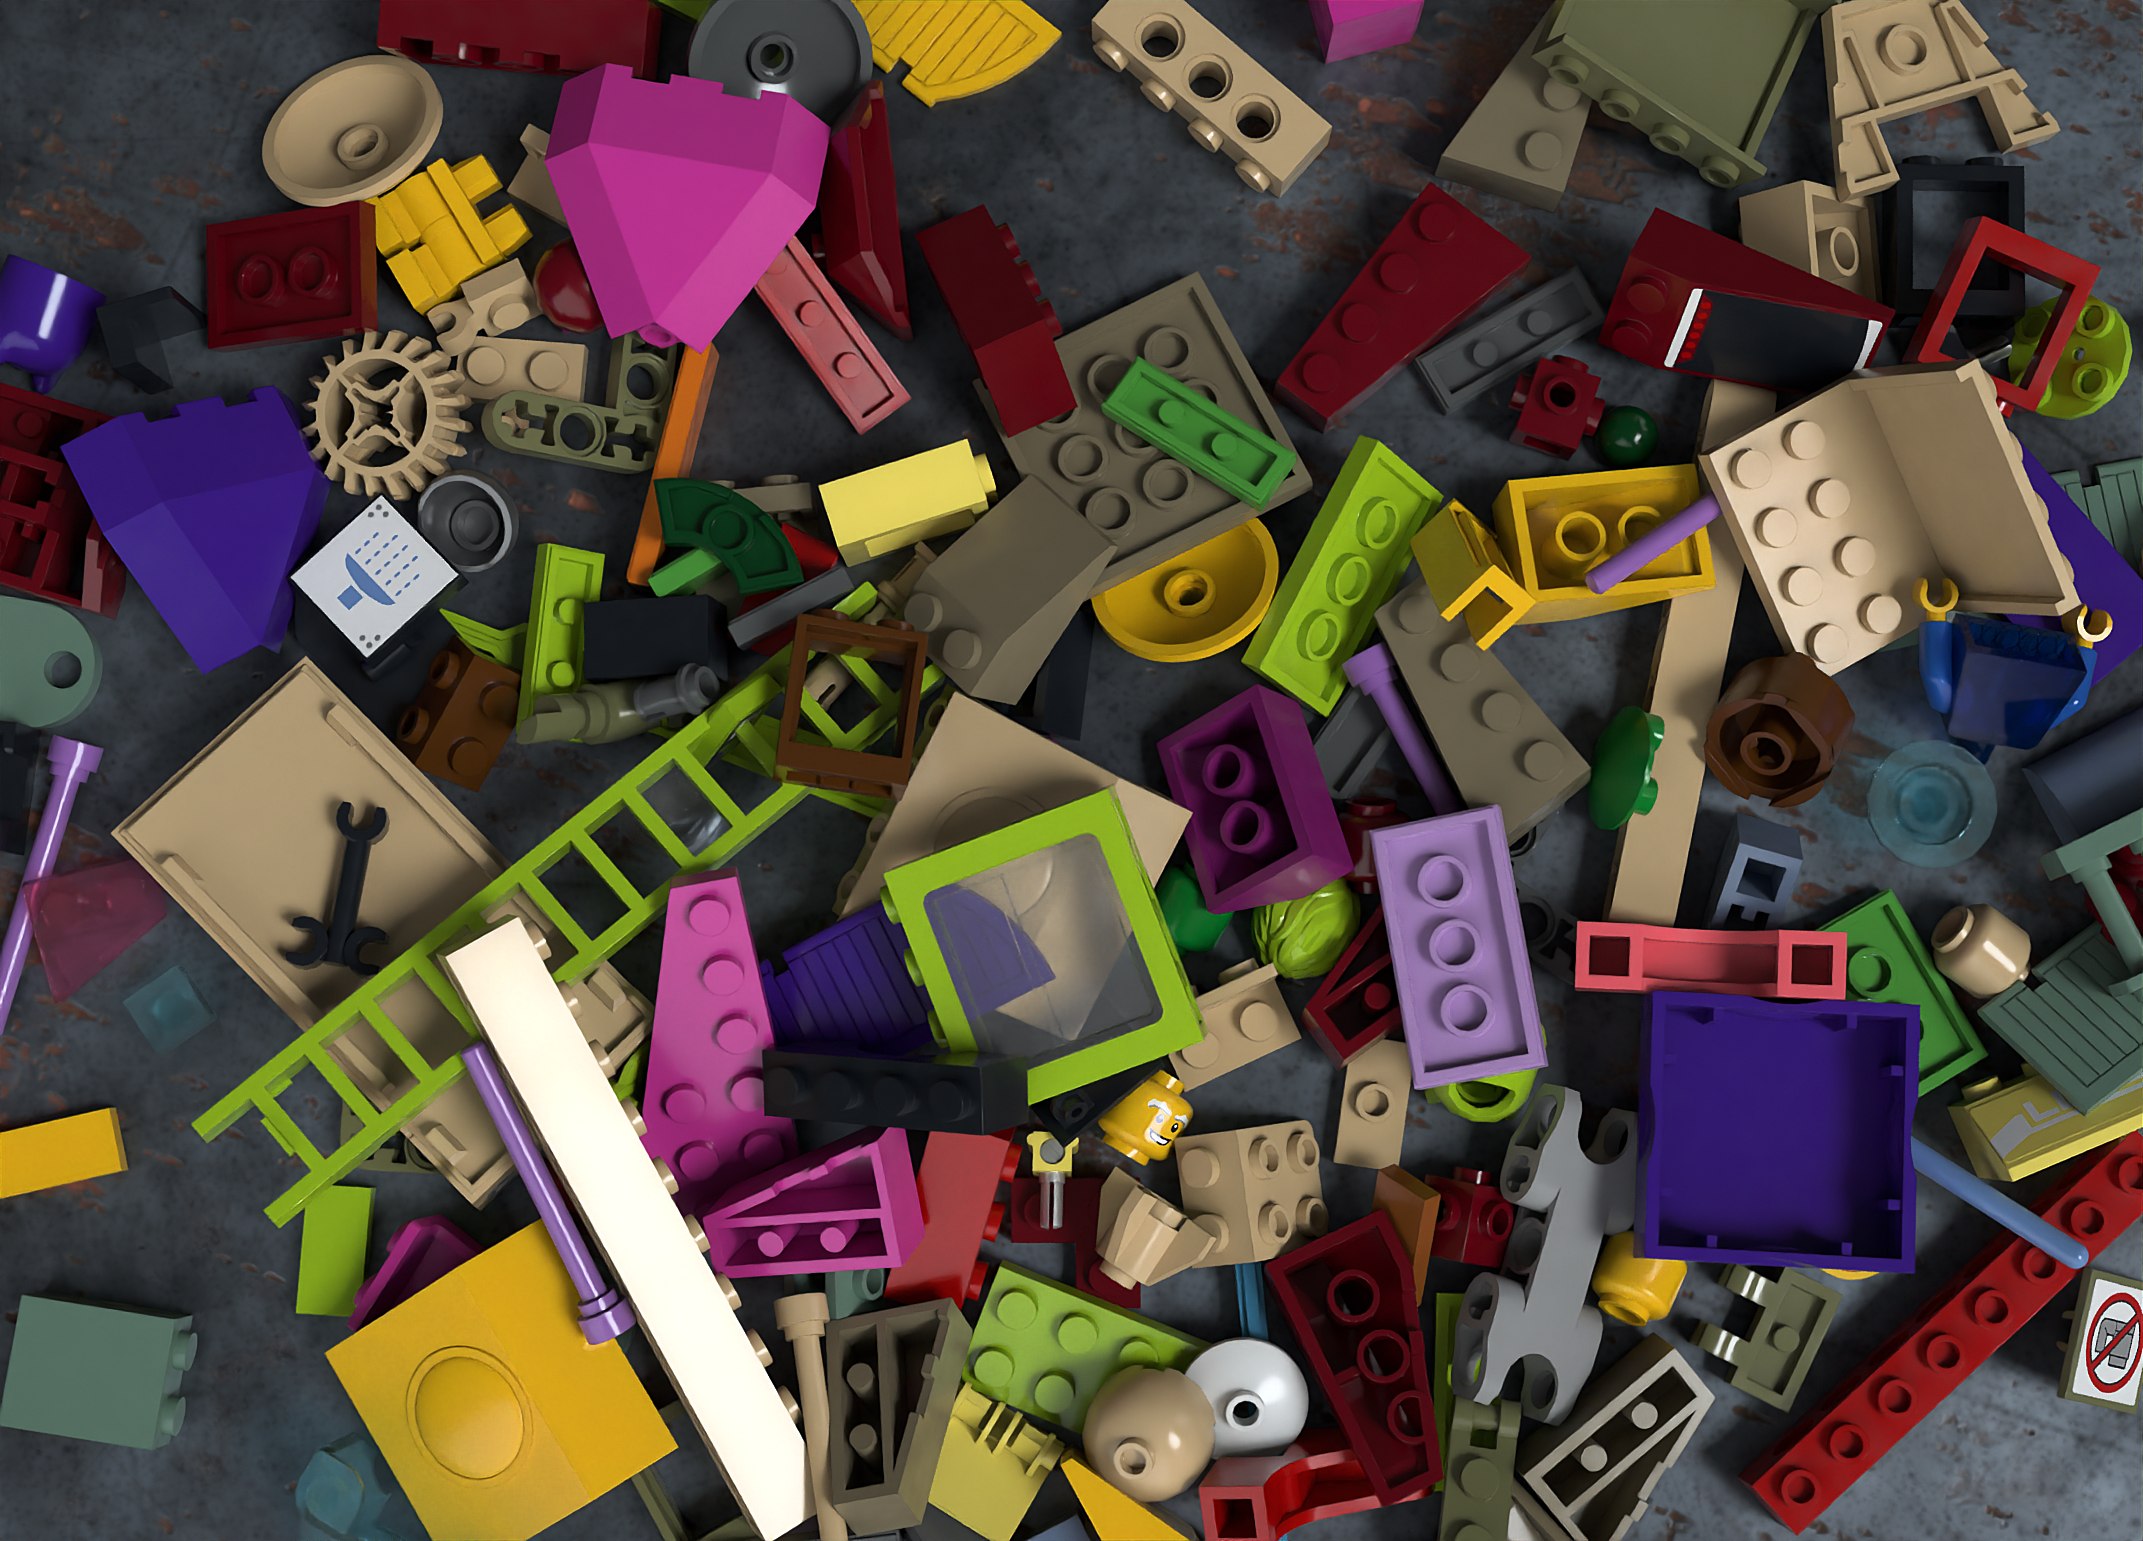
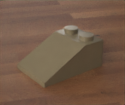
[893,474,1118,705]

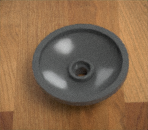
[686,0,873,128]

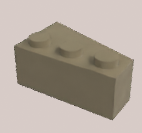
[1434,0,1593,213]
[1514,1332,1715,1541]

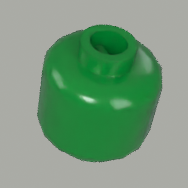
[1154,858,1235,958]

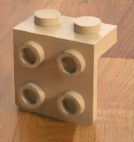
[1174,1120,1329,1269]

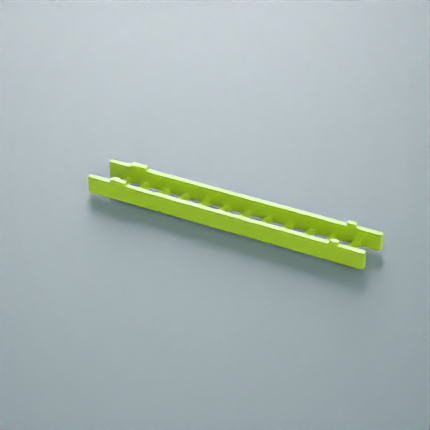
[191,580,947,1228]

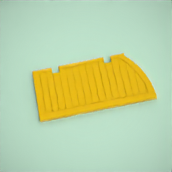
[850,0,1062,108]

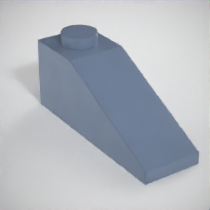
[1700,812,1803,931]

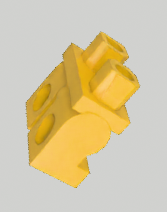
[364,153,533,321]

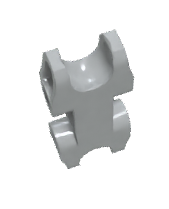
[1451,1083,1638,1427]

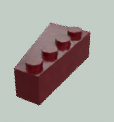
[377,0,663,82]

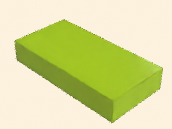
[296,1184,376,1317]

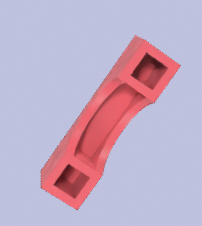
[1575,921,1847,1002]

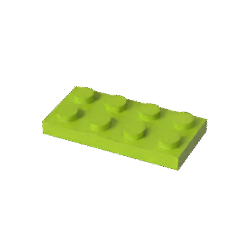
[1241,435,1444,719]
[959,1259,1213,1434]

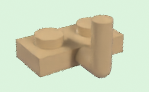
[455,336,589,453]

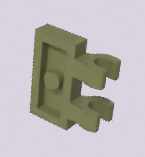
[1688,1263,1843,1413]

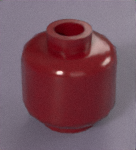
[1336,797,1412,894]

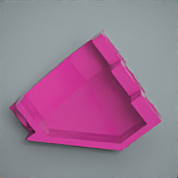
[544,63,832,354]

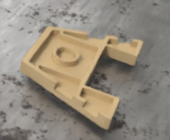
[1821,0,2061,203]

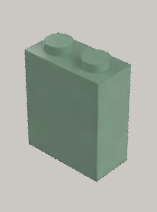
[0,1291,197,1450]

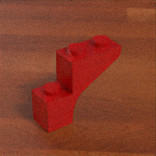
[1198,1427,1436,1541]

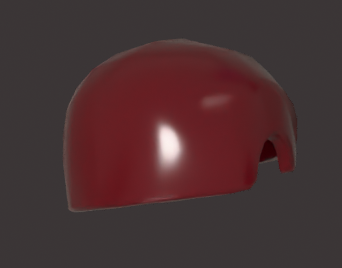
[532,236,606,335]

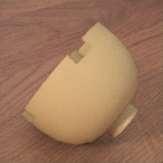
[1082,1365,1216,1502]

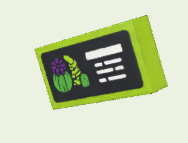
[691,672,782,770]

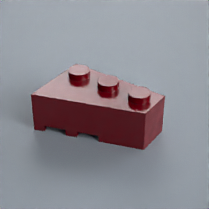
[915,204,1078,438]

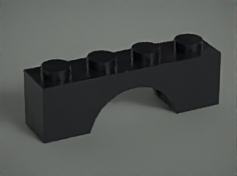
[762,1039,1029,1136]

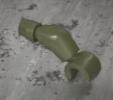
[516,676,730,745]

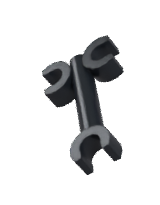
[285,801,390,980]

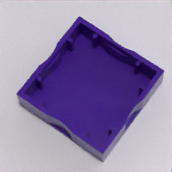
[1633,990,1920,1274]

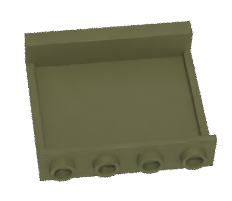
[1530,0,1842,189]

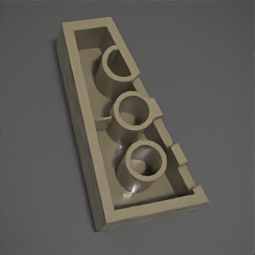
[1373,574,1591,848]

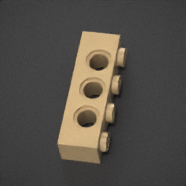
[1092,0,1332,199]

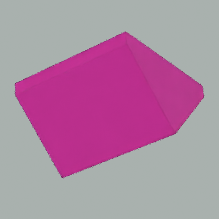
[1307,0,1425,64]

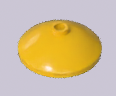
[1091,517,1281,662]

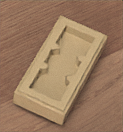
[1333,1039,1412,1169]

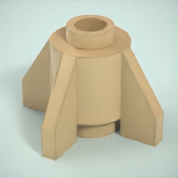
[1095,1166,1217,1290]

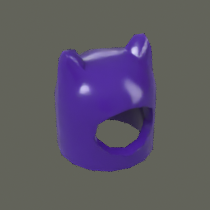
[0,254,107,395]

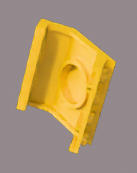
[324,1218,678,1541]

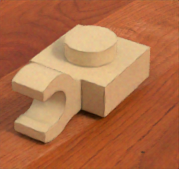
[427,258,543,357]

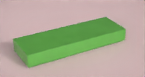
[1101,356,1297,512]

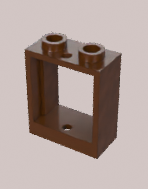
[772,609,929,801]

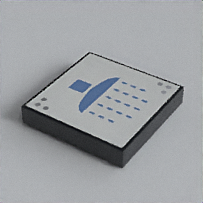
[286,491,469,669]

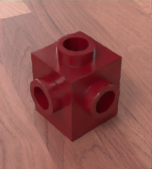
[1508,355,1606,461]
[1424,1166,1514,1268]

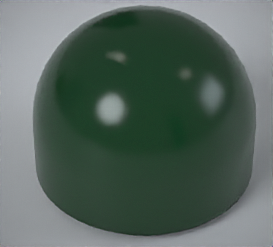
[1593,405,1658,470]

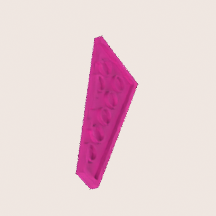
[639,866,802,1235]

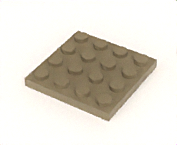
[972,271,1313,601]

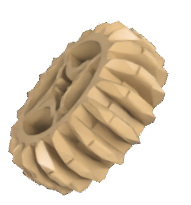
[301,330,474,501]

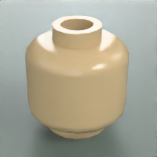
[1931,903,2031,999]

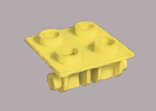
[928,1380,1065,1541]

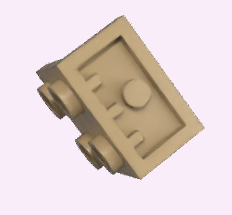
[1153,958,1302,1092]

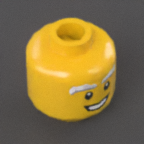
[1098,1070,1193,1166]

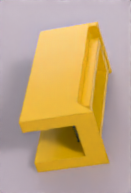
[1409,498,1538,651]

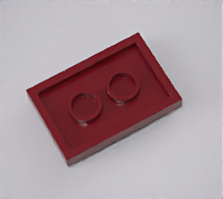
[206,200,378,353]

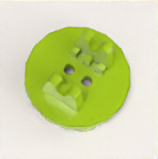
[2008,294,2133,420]

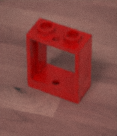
[1902,215,2101,419]

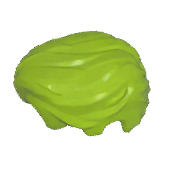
[1251,877,1363,979]

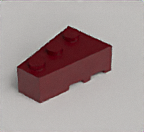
[1300,902,1403,1071]

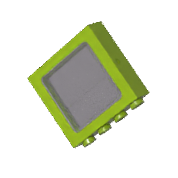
[880,784,1208,1106]

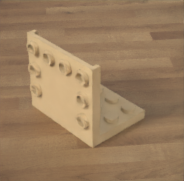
[1697,358,2081,676]

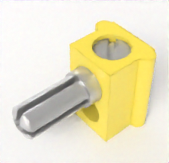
[1027,1131,1079,1229]

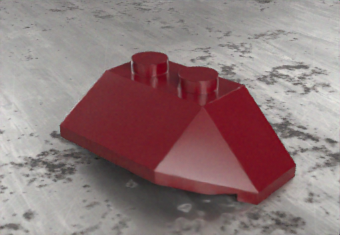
[811,79,914,342]

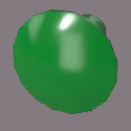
[1587,706,1665,830]

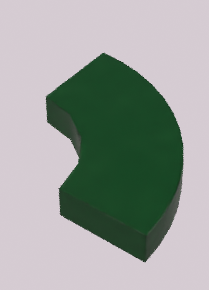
[653,478,805,597]

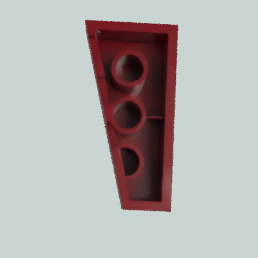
[1273,181,1532,434]

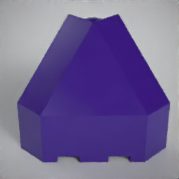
[60,385,333,675]

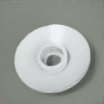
[1184,1337,1309,1460]

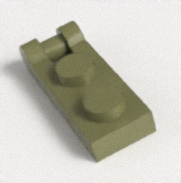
[1437,1394,1521,1541]

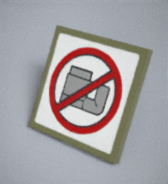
[2056,1267,2143,1415]

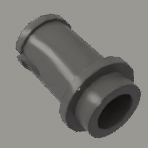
[633,663,720,723]

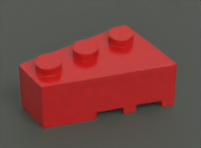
[883,1126,1023,1311]

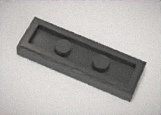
[1413,266,1607,416]

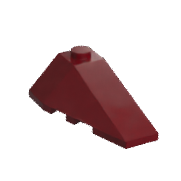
[1263,1208,1444,1508]

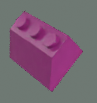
[1156,684,1355,915]

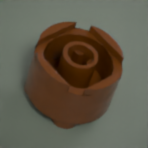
[1704,652,1855,808]

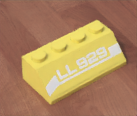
[1947,1061,2143,1182]

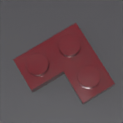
[1011,1177,1141,1308]

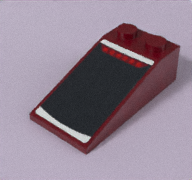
[1597,207,1896,396]

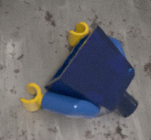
[1911,577,2113,766]

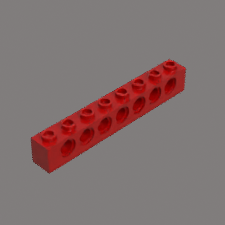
[1737,1130,2143,1536]

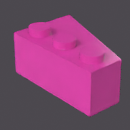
[702,1126,926,1278]

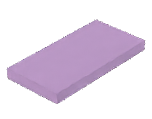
[1369,804,1548,1090]

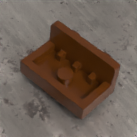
[394,635,523,793]

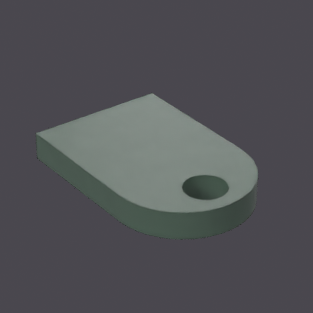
[0,595,103,730]

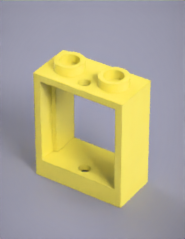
[818,439,999,567]

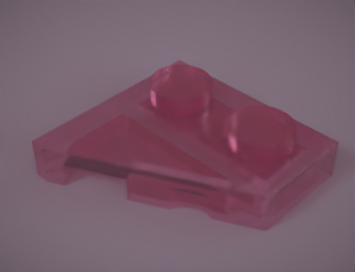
[21,855,169,1003]

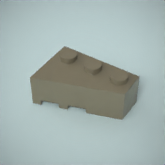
[825,1297,973,1536]

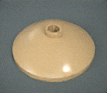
[262,55,443,207]

